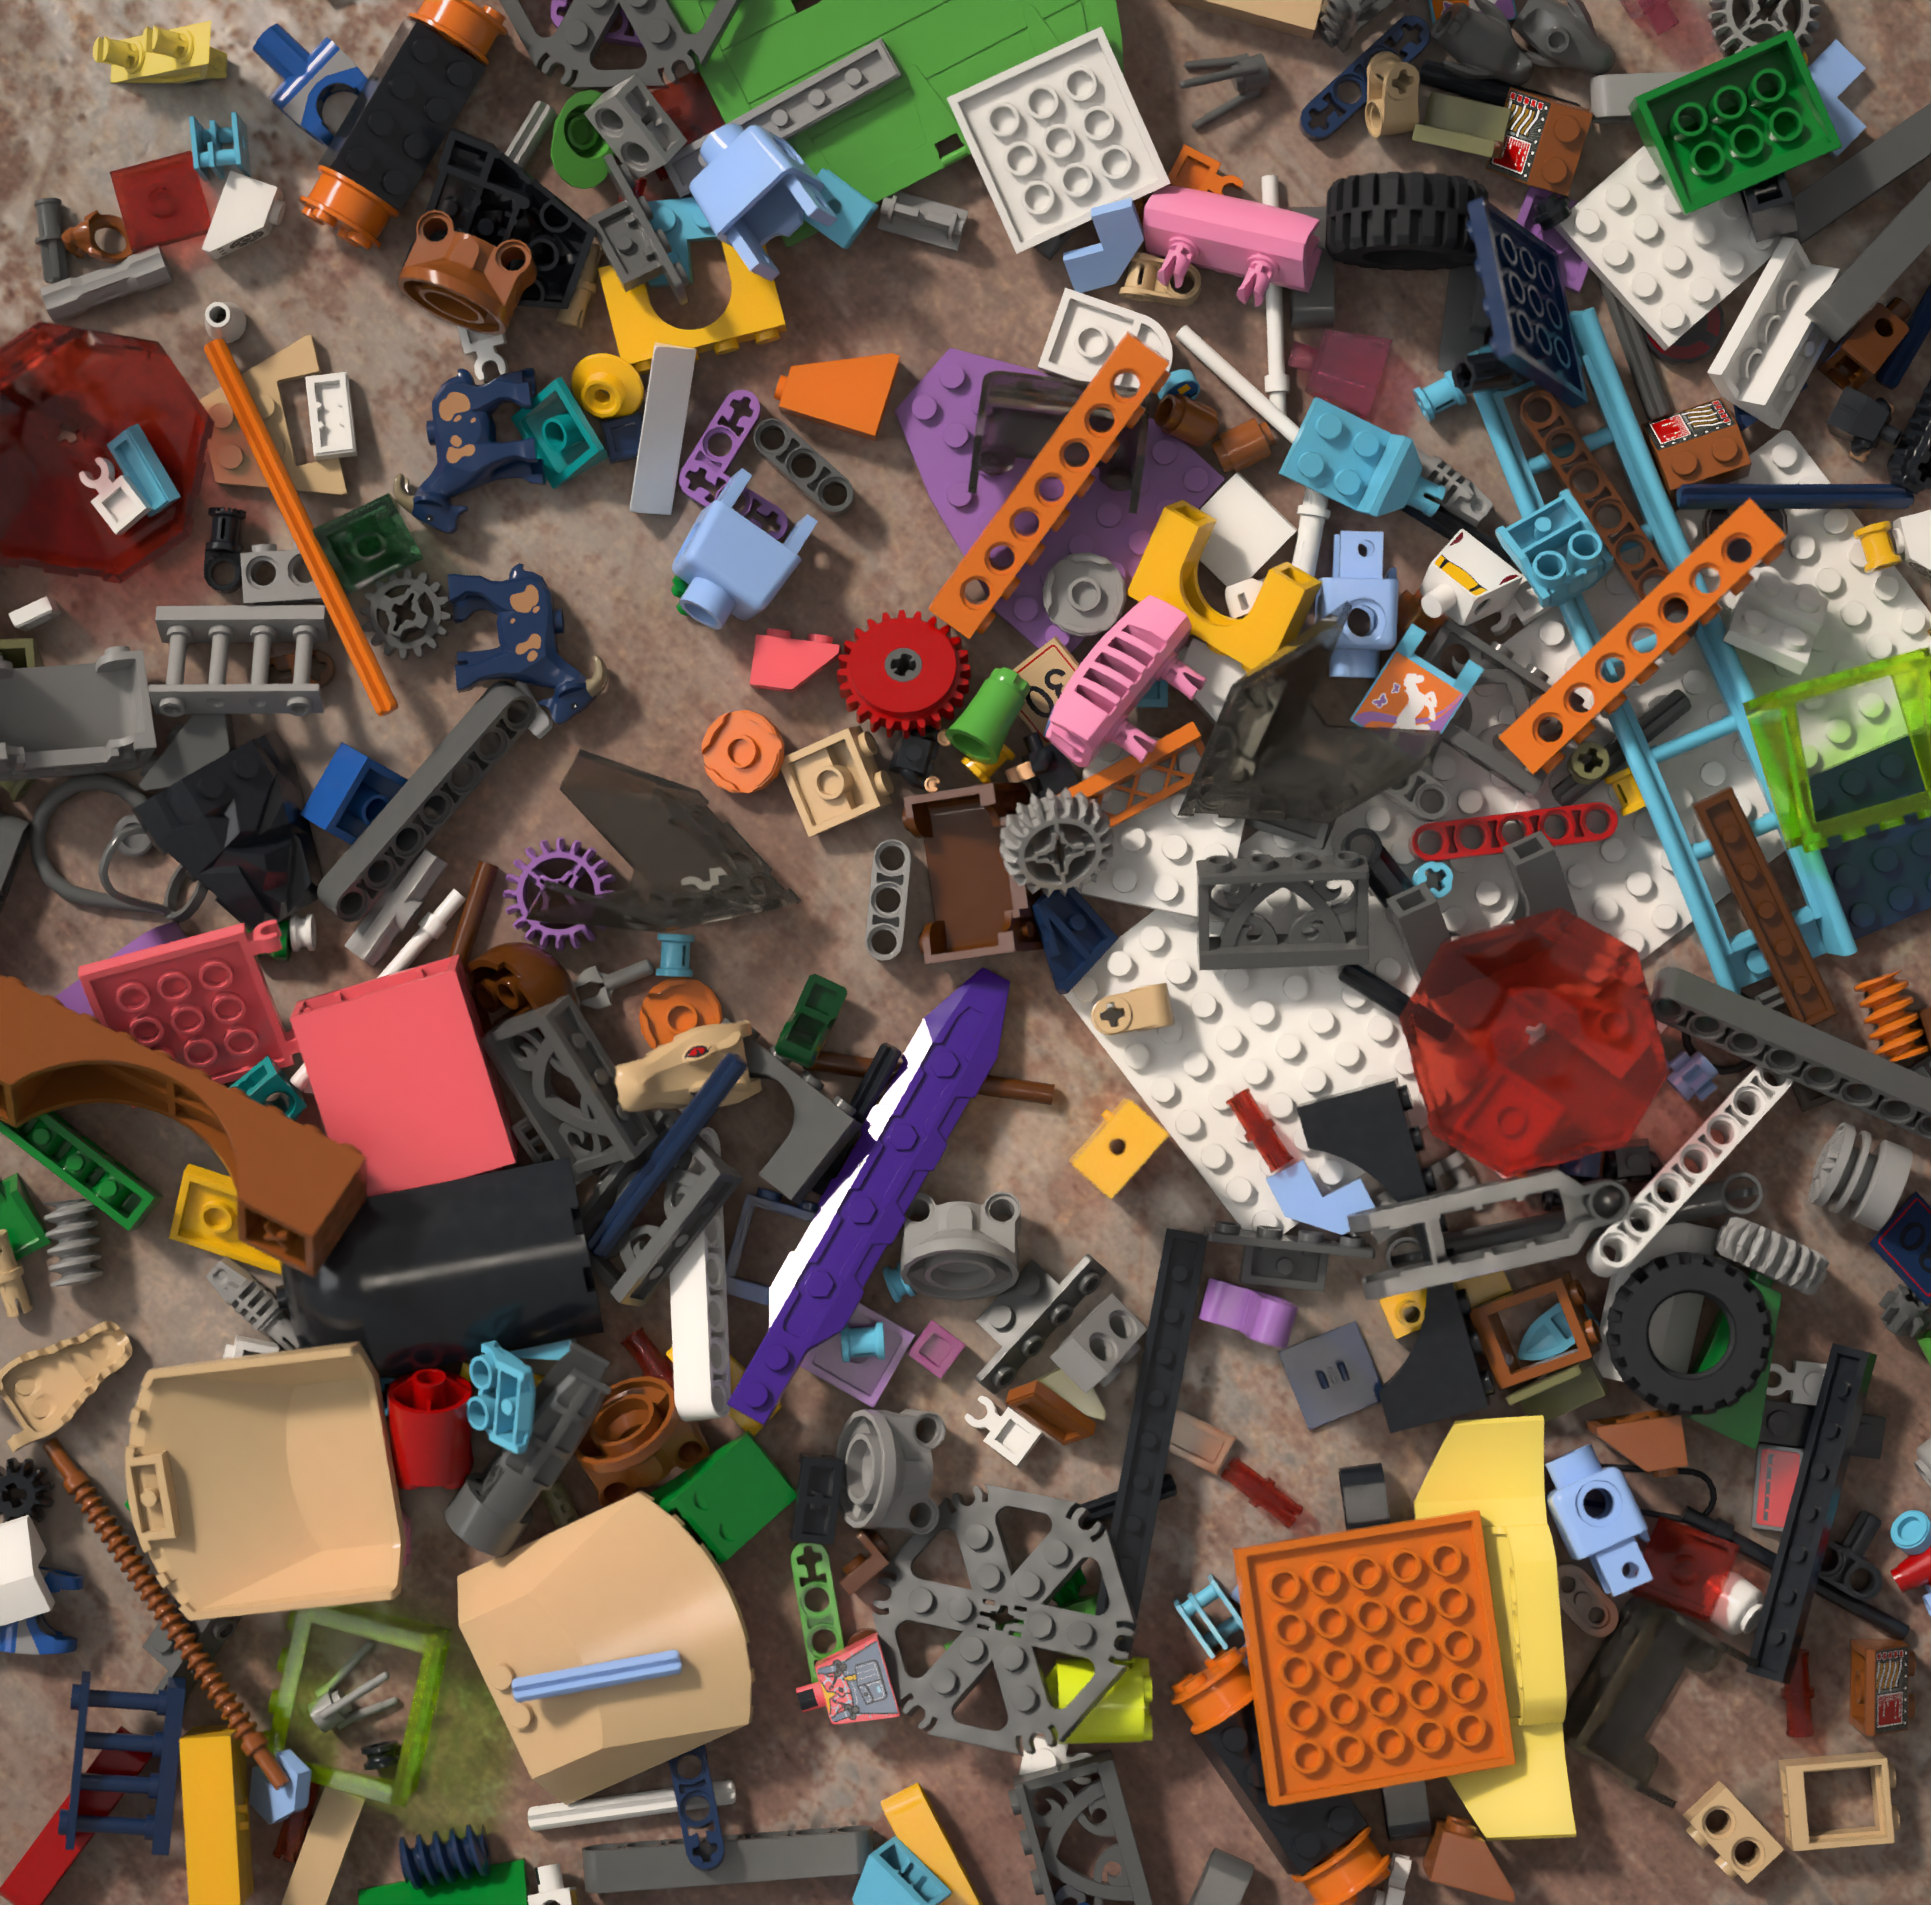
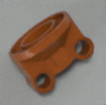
[397,210,537,335]
[574,1376,710,1507]

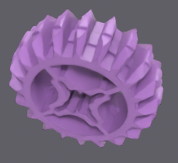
[503,837,618,951]

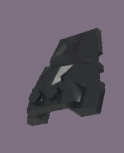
[397,127,597,309]
[132,730,323,932]

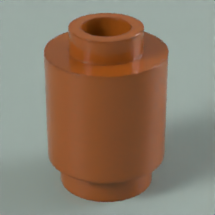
[1154,394,1219,447]
[1211,418,1276,473]

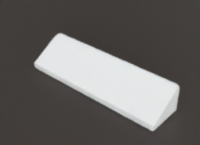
[629,342,697,515]

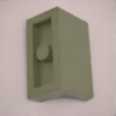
[1412,92,1512,159]
[1506,1357,1610,1423]

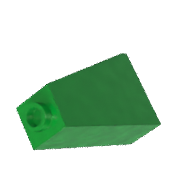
[1685,1270,1782,1449]

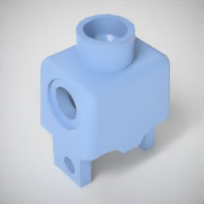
[689,123,838,281]
[672,468,818,629]
[1314,531,1399,678]
[1545,1444,1653,1597]

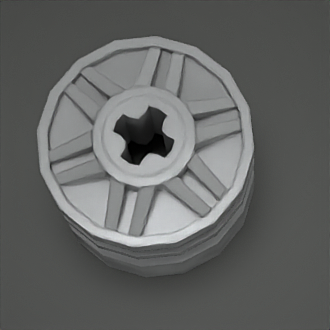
[1808,1122,1913,1231]

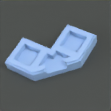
[1808,39,1866,159]
[1063,198,1144,293]
[1266,1159,1376,1235]
[249,1749,311,1825]

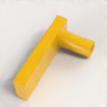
[1378,1271,1512,1339]

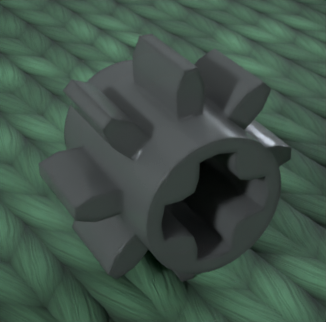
[1879,1284,1931,1338]

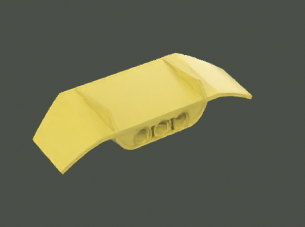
[1414,1415,1576,1841]

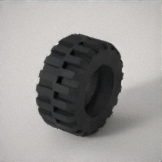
[1325,171,1489,271]
[1606,1252,1774,1416]

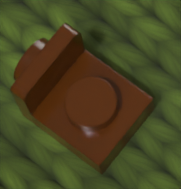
[839,1529,891,1595]

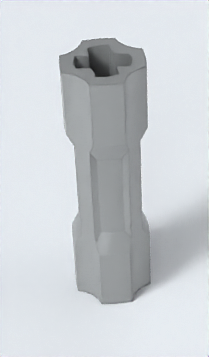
[40,245,173,324]

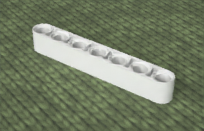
[1586,1065,1793,1278]
[666,1127,731,1422]

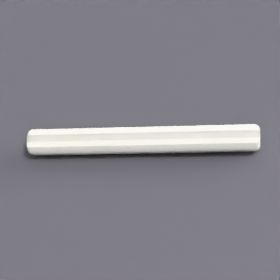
[528,1780,736,1831]

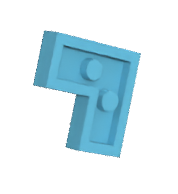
[647,197,718,288]

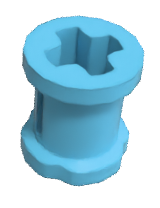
[1412,370,1467,422]
[1412,861,1453,899]
[656,933,695,977]
[841,1322,885,1362]

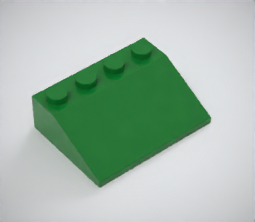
[1628,30,1842,216]

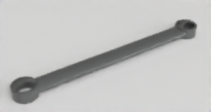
[1386,1173,1763,1270]

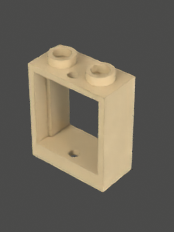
[1778,1752,1900,1851]

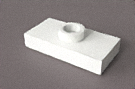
[305,372,358,461]

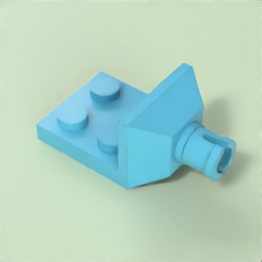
[1278,397,1446,517]

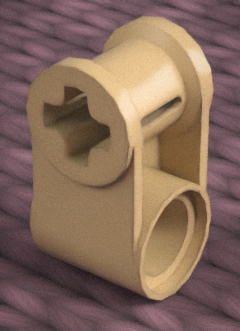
[1365,51,1420,138]
[1119,252,1201,307]
[1091,983,1175,1035]

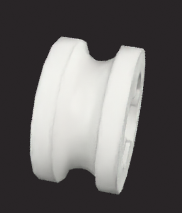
[290,914,317,952]

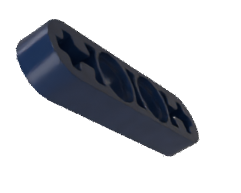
[1299,15,1430,142]
[668,1744,725,1871]

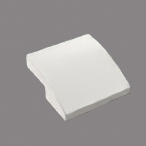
[1200,472,1297,587]

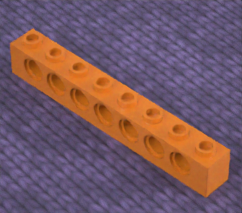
[928,331,1171,639]
[1498,498,1787,774]

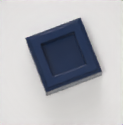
[601,412,643,464]

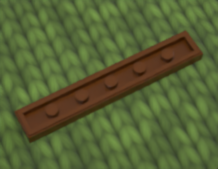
[1691,786,1839,1027]

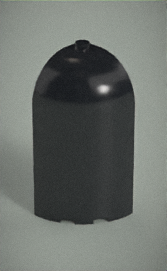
[276,1157,604,1378]

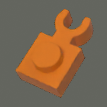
[1168,144,1244,195]

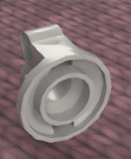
[900,1191,1021,1301]
[835,1408,946,1535]

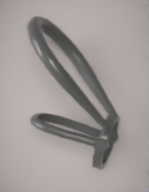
[29,773,209,923]

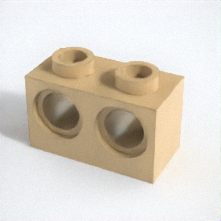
[1683,1781,1784,1884]

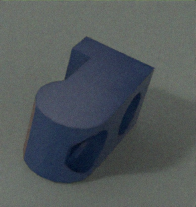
[1558,1138,1606,1180]

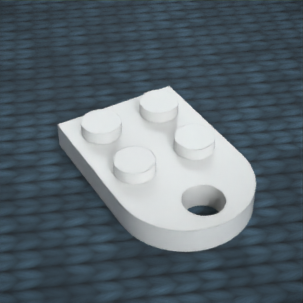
[1038,288,1173,396]

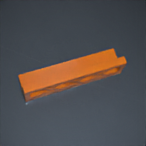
[1058,721,1218,828]

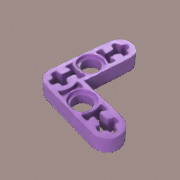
[679,390,788,541]

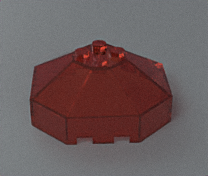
[0,321,215,584]
[1399,907,1669,1177]

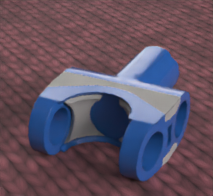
[253,23,368,148]
[0,1565,84,1655]

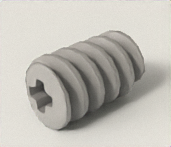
[42,1199,104,1287]

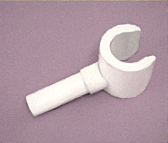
[515,681,553,739]

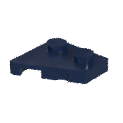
[1032,887,1118,995]

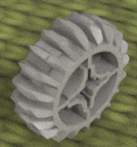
[1707,0,1822,55]
[999,787,1114,898]
[1714,1216,1829,1295]

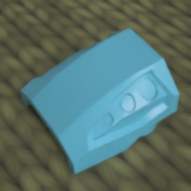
[1495,489,1614,608]
[466,1340,536,1454]

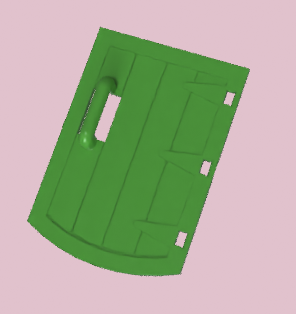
[668,0,1124,248]

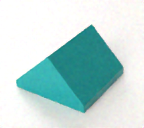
[511,377,608,489]

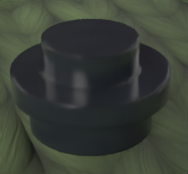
[1531,193,1572,231]

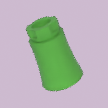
[946,667,1030,764]

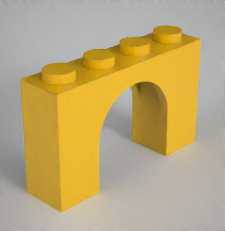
[598,241,787,375]
[1126,500,1322,677]

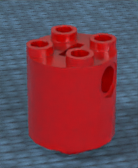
[387,1368,474,1490]

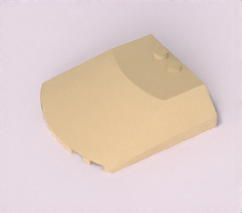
[125,1342,406,1621]
[457,1490,755,1805]

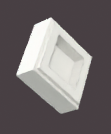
[9,596,61,632]

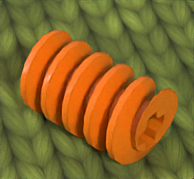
[1854,970,1929,1062]

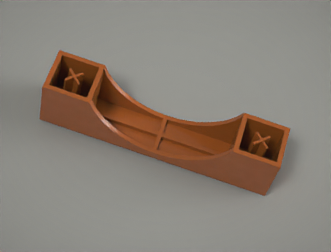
[0,975,367,1278]

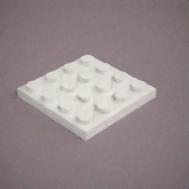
[947,26,1171,254]
[1554,145,1782,351]
[1073,736,1258,924]

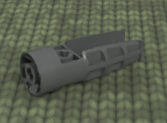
[444,1342,612,1557]

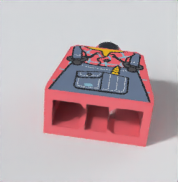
[796,1633,901,1724]

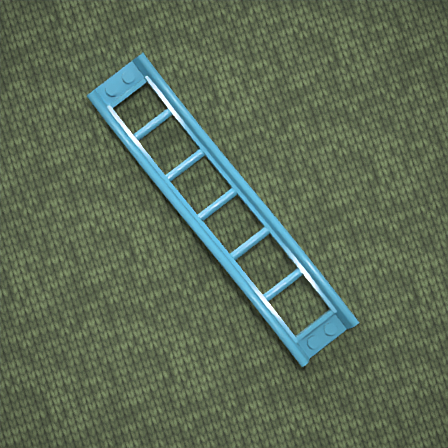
[1468,307,1858,995]

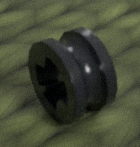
[361,1740,402,1770]

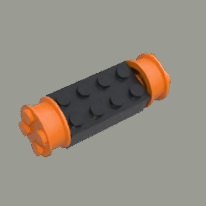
[299,0,508,251]
[1170,1647,1392,1905]

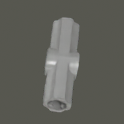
[345,847,448,967]

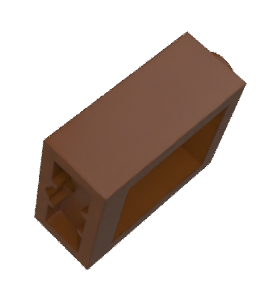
[1469,1271,1602,1390]

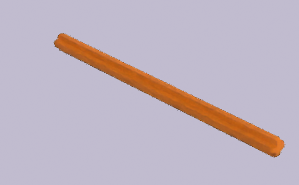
[204,338,398,717]

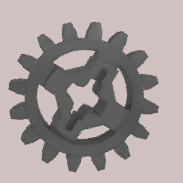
[360,568,453,661]

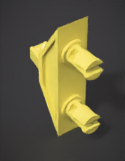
[93,21,228,84]

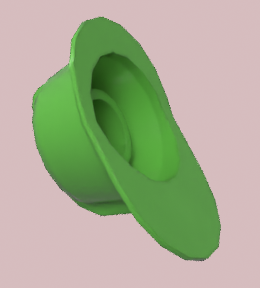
[551,90,614,189]

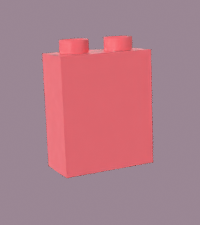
[290,954,519,1197]

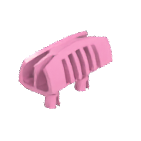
[1143,185,1322,307]
[1045,595,1207,767]

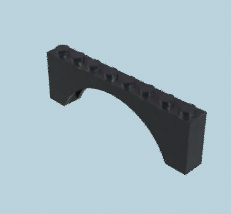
[1296,1077,1496,1433]

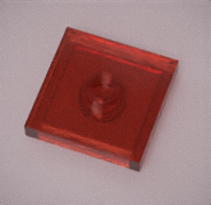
[110,150,211,254]
[1629,1516,1740,1623]

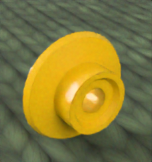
[571,353,644,420]

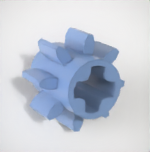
[1666,1050,1719,1102]

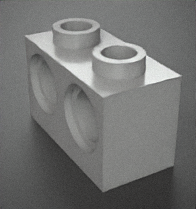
[584,74,687,180]
[240,543,331,605]
[1050,1293,1147,1394]

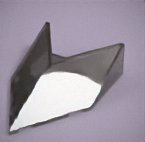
[1177,601,1443,823]
[526,749,801,933]

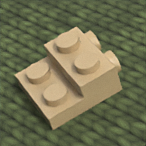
[781,725,894,837]

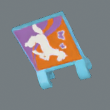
[1350,623,1484,765]

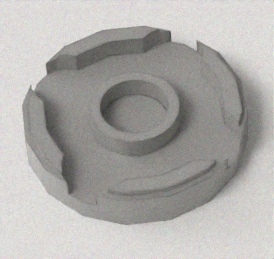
[1042,552,1126,637]

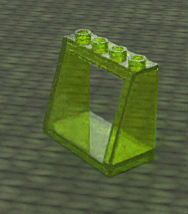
[1743,646,1931,853]
[264,1605,453,1808]

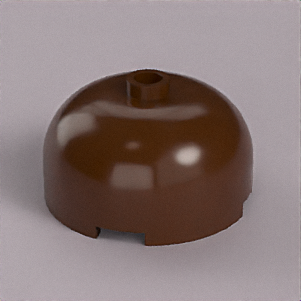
[464,942,581,1045]

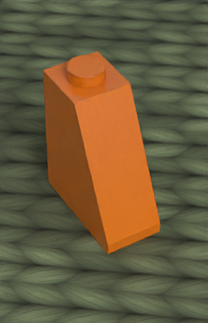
[774,353,901,441]

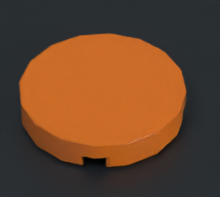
[701,710,784,793]
[639,977,724,1049]

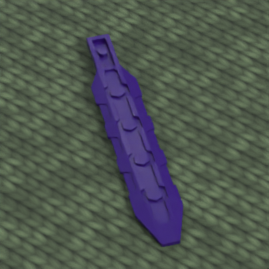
[727,967,1010,1426]

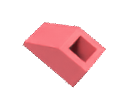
[750,628,841,693]

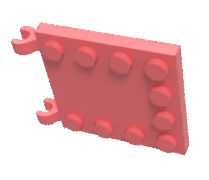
[78,920,301,1108]

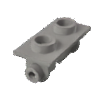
[877,191,969,252]

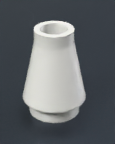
[205,302,247,343]

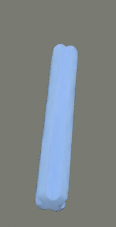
[512,1650,682,1703]

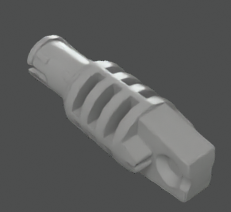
[1403,435,1494,527]
[206,1256,300,1351]

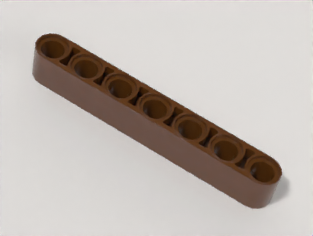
[1520,391,1699,638]

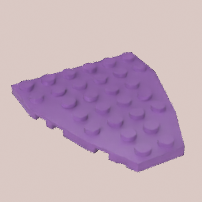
[895,348,1225,654]

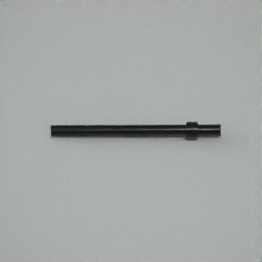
[1680,1505,1910,1641]

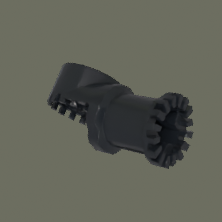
[203,507,246,594]

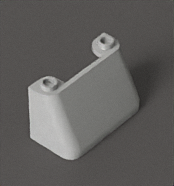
[0,646,157,782]

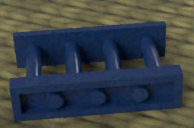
[58,1671,186,1855]

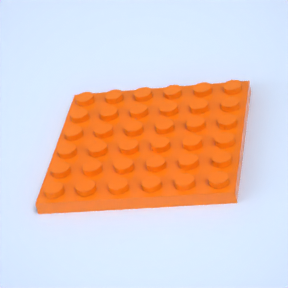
[1232,1510,1516,1806]

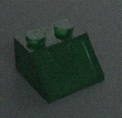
[312,493,424,595]

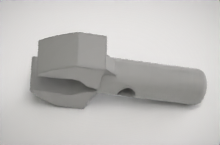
[575,959,654,1009]

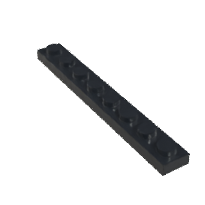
[1746,1343,1877,1685]

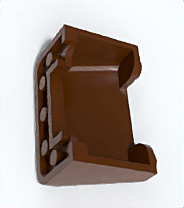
[902,783,1044,964]

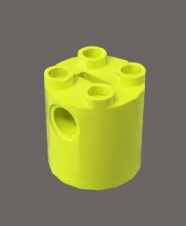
[1045,1656,1153,1744]

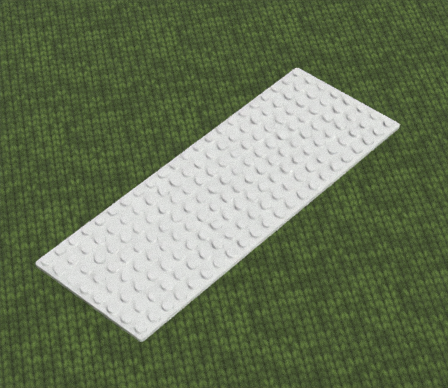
[1063,430,1931,1235]

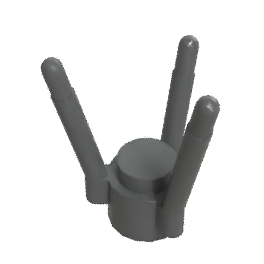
[1179,53,1270,130]

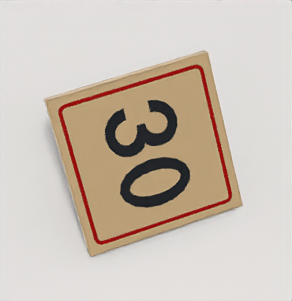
[1012,636,1079,746]

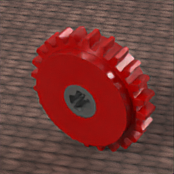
[837,610,971,739]

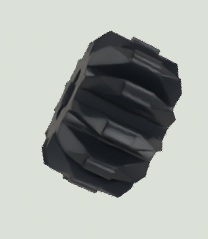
[0,1457,55,1523]

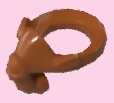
[61,210,138,263]

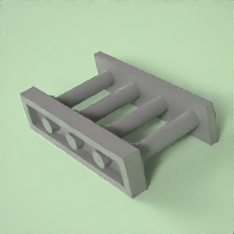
[148,605,330,717]

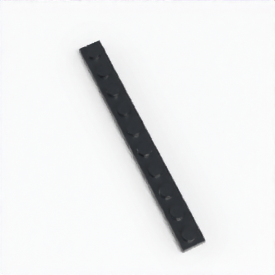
[1095,1228,1207,1654]

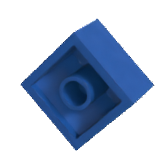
[300,742,408,845]

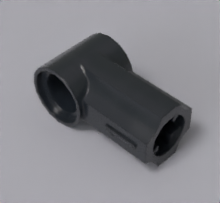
[1451,352,1531,395]
[1341,828,1414,909]

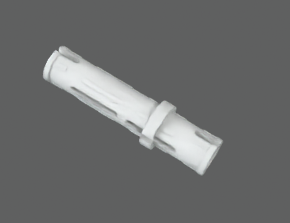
[1292,487,1331,578]

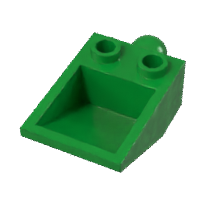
[649,1430,797,1565]

